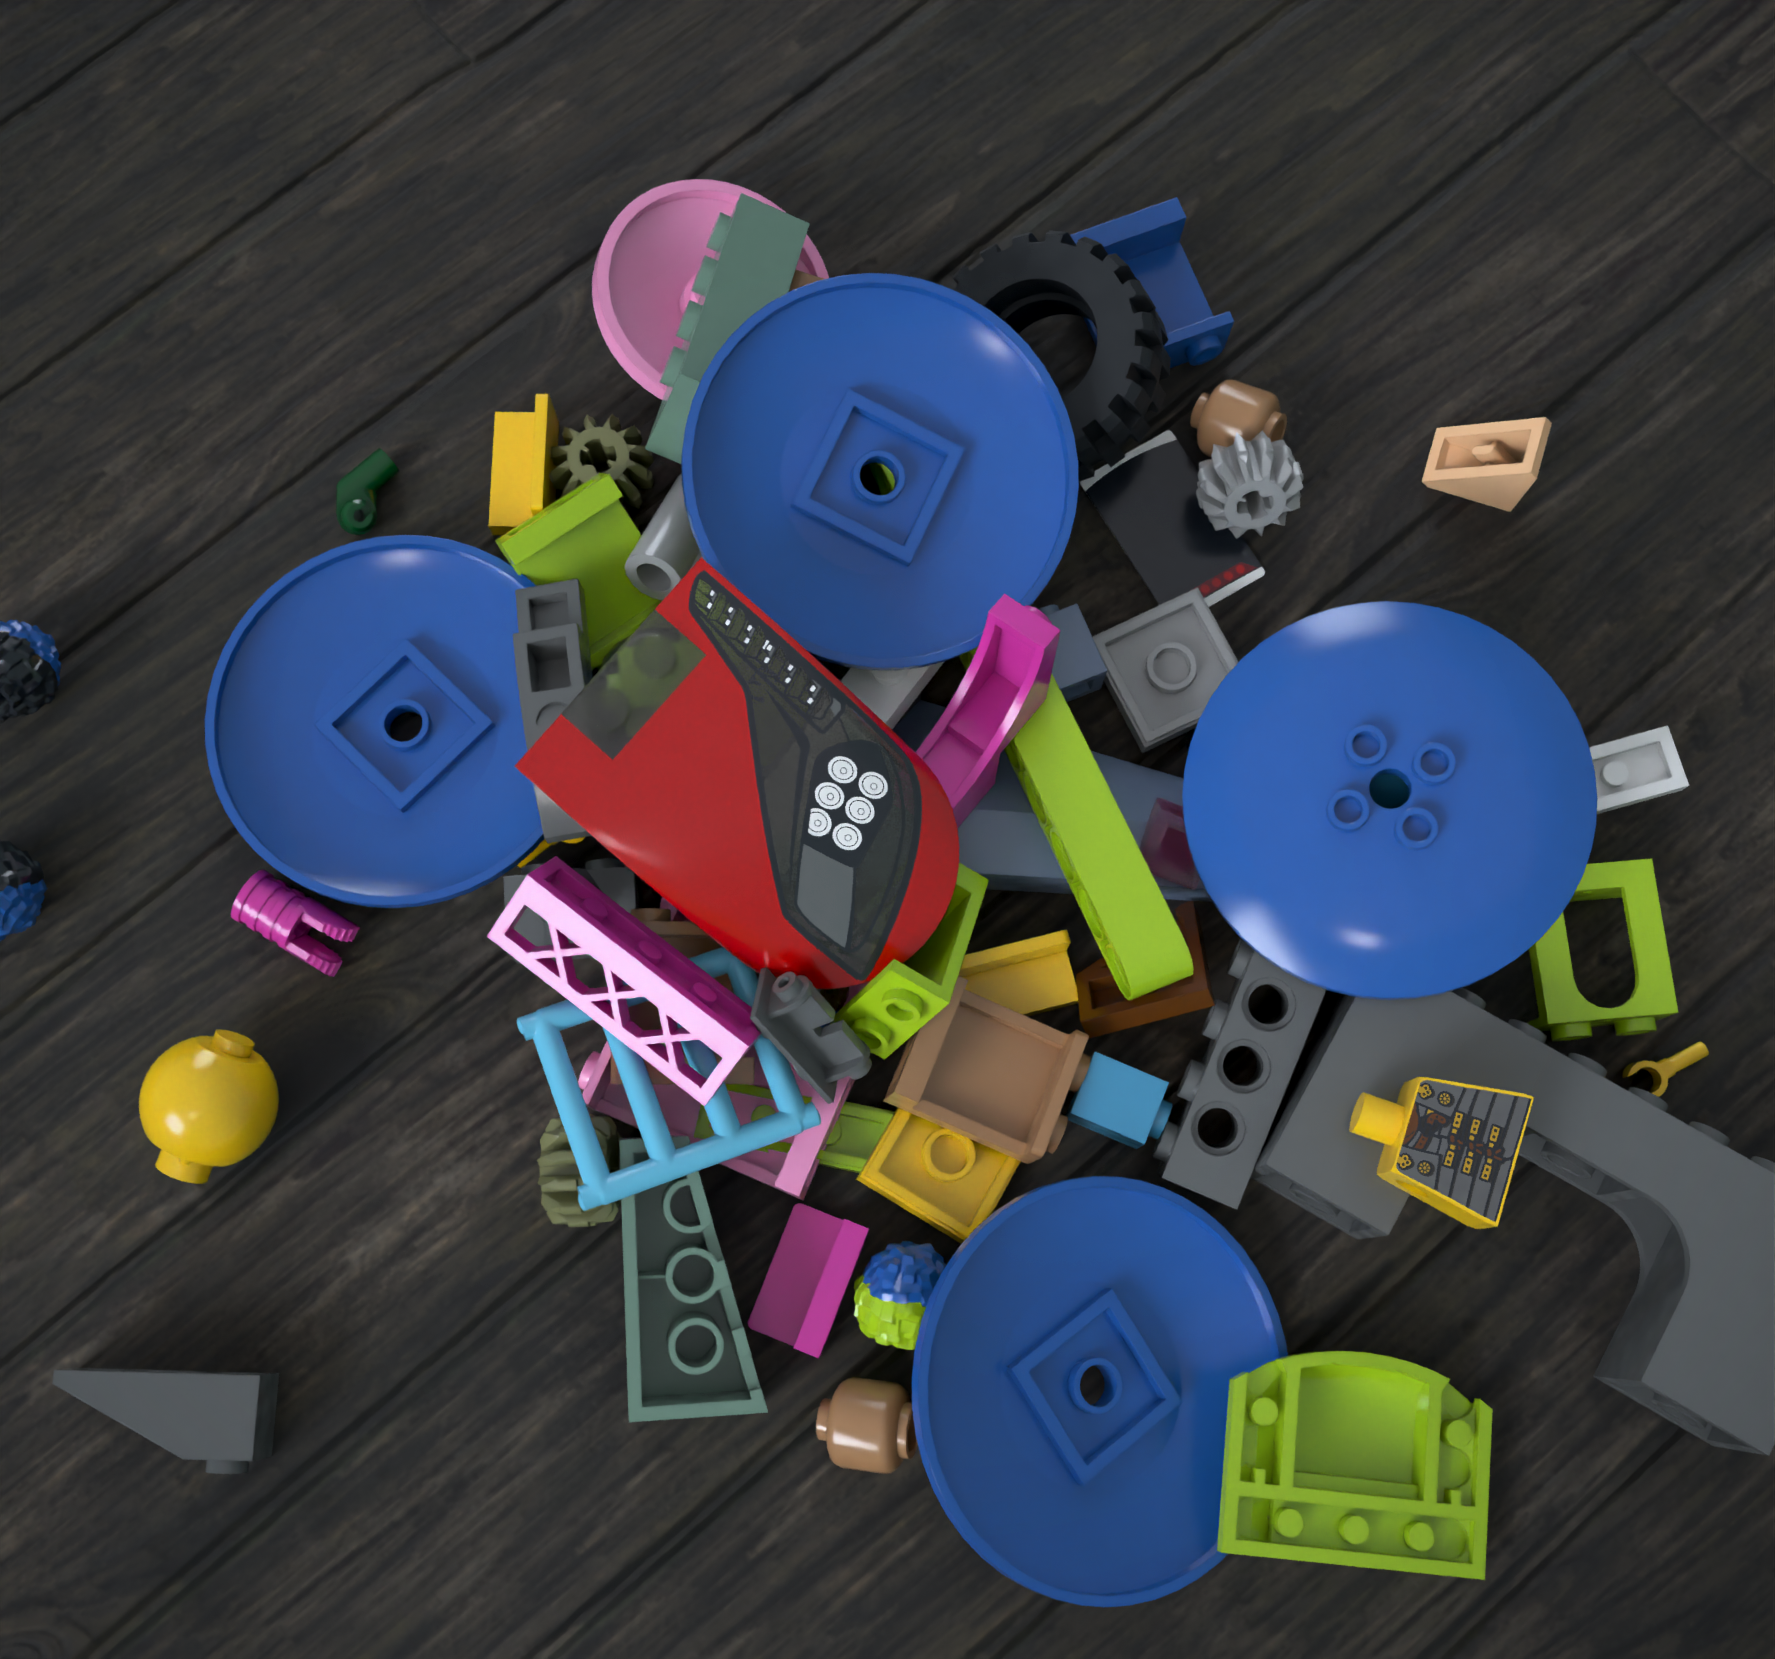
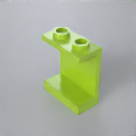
[495,473,674,671]
[829,862,989,1060]

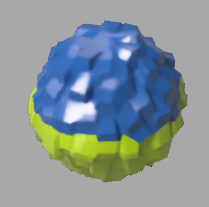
[854,1241,946,1350]

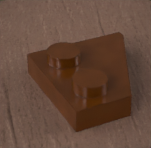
[1076,900,1215,1039]

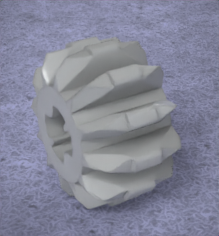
[1196,430,1304,539]

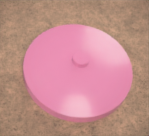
[592,179,829,400]

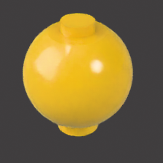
[139,1029,279,1184]

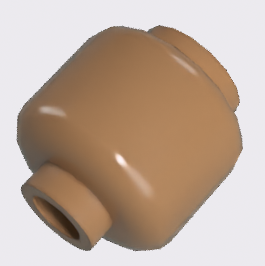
[1190,380,1287,457]
[816,1377,918,1474]

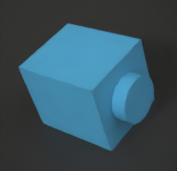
[1066,1052,1173,1149]

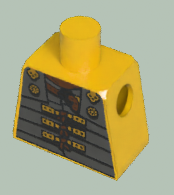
[1349,1077,1534,1229]

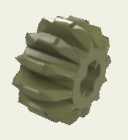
[550,414,654,509]
[537,1114,622,1227]

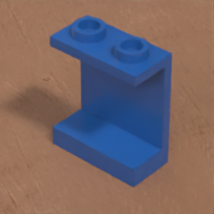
[1070,197,1234,368]

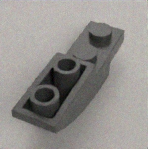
[513,579,605,843]

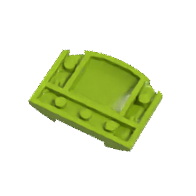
[1217,1351,1493,1580]

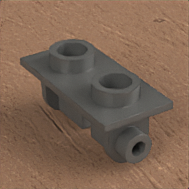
[750,967,872,1104]

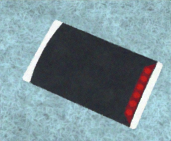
[1080,430,1265,607]

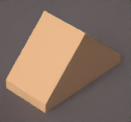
[1421,417,1552,512]

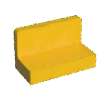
[488,394,559,535]
[958,930,1078,1017]

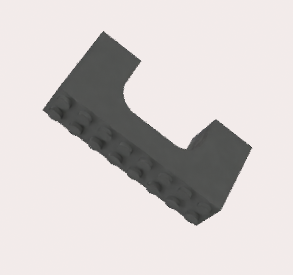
[1250,988,1775,1456]

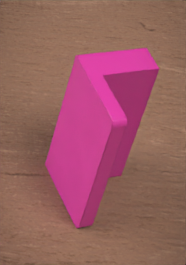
[748,1203,869,1358]

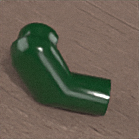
[336,448,399,535]

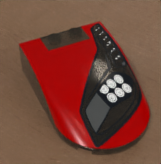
[514,557,960,989]

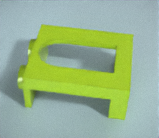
[1527,859,1679,1041]

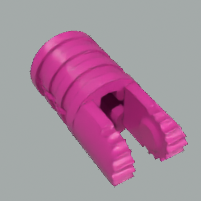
[231,869,360,977]

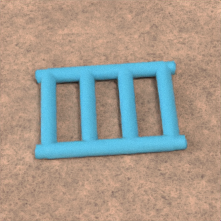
[517,947,821,1211]

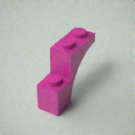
[897,593,1061,828]

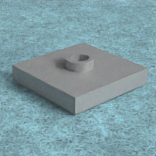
[1093,587,1238,753]

